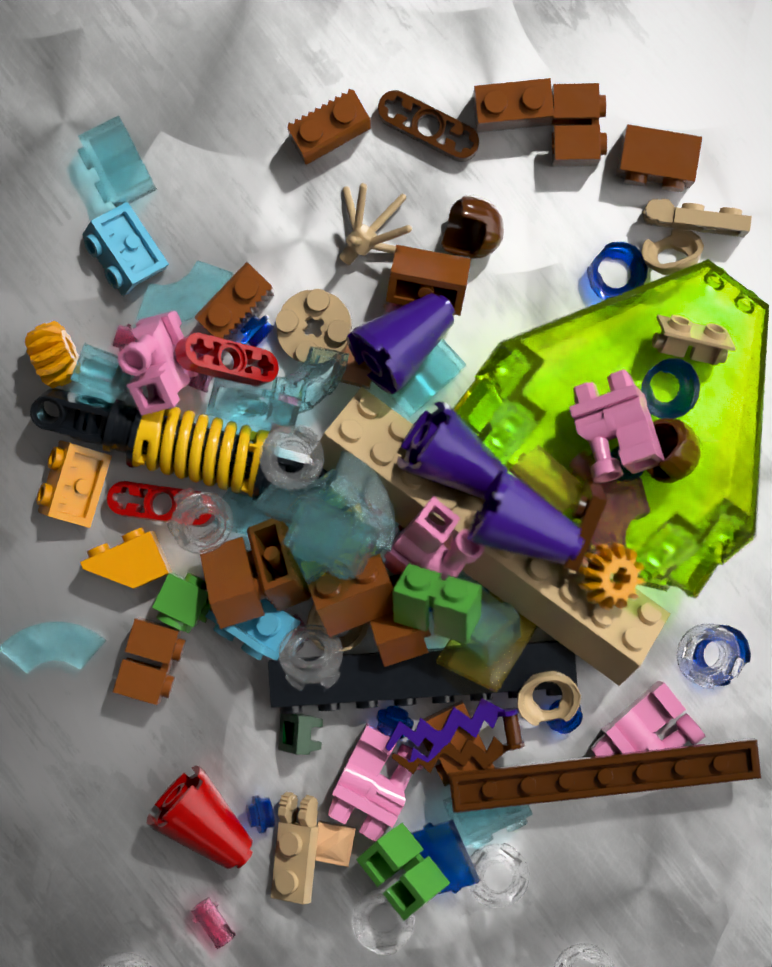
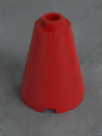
[147,766,253,869]

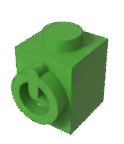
[152,572,212,633]

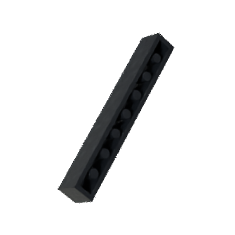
[268,640,578,714]

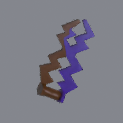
[386,698,525,775]

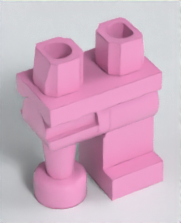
[118,311,198,415]
[569,370,665,483]
[384,496,484,581]
[590,681,706,756]
[328,723,423,842]

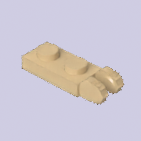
[641,198,752,237]
[271,792,319,904]

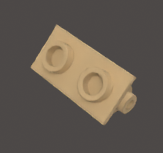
[652,314,736,365]

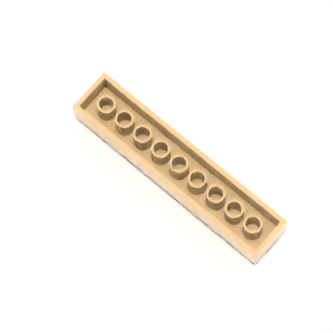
[309,387,670,686]

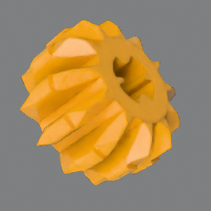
[25,320,82,389]
[578,542,646,610]

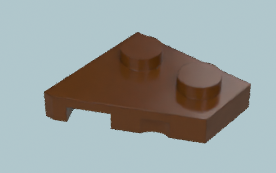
[562,478,608,572]

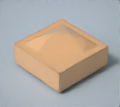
[315,820,356,867]

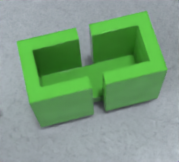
[393,563,482,644]
[356,822,450,921]

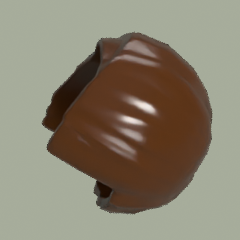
[441,195,504,259]
[647,418,701,483]

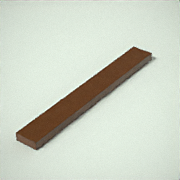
[449,738,761,813]

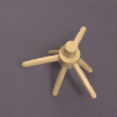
[339,183,412,265]

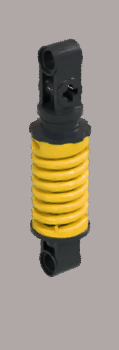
[30,388,329,501]

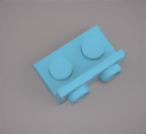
[82,202,169,297]
[205,599,301,661]

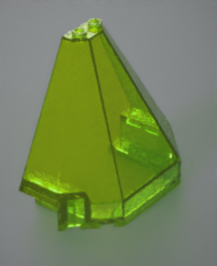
[453,259,769,598]

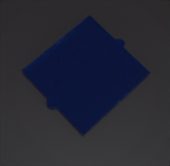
[411,819,481,895]

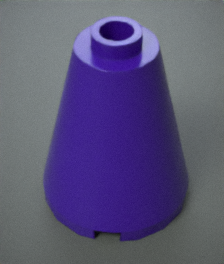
[346,293,455,395]
[397,401,507,500]
[467,469,584,564]

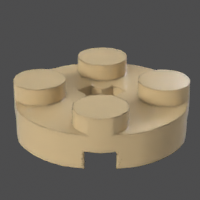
[276,289,352,366]

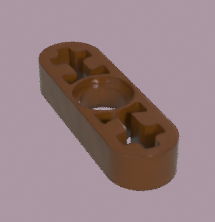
[378,90,479,162]

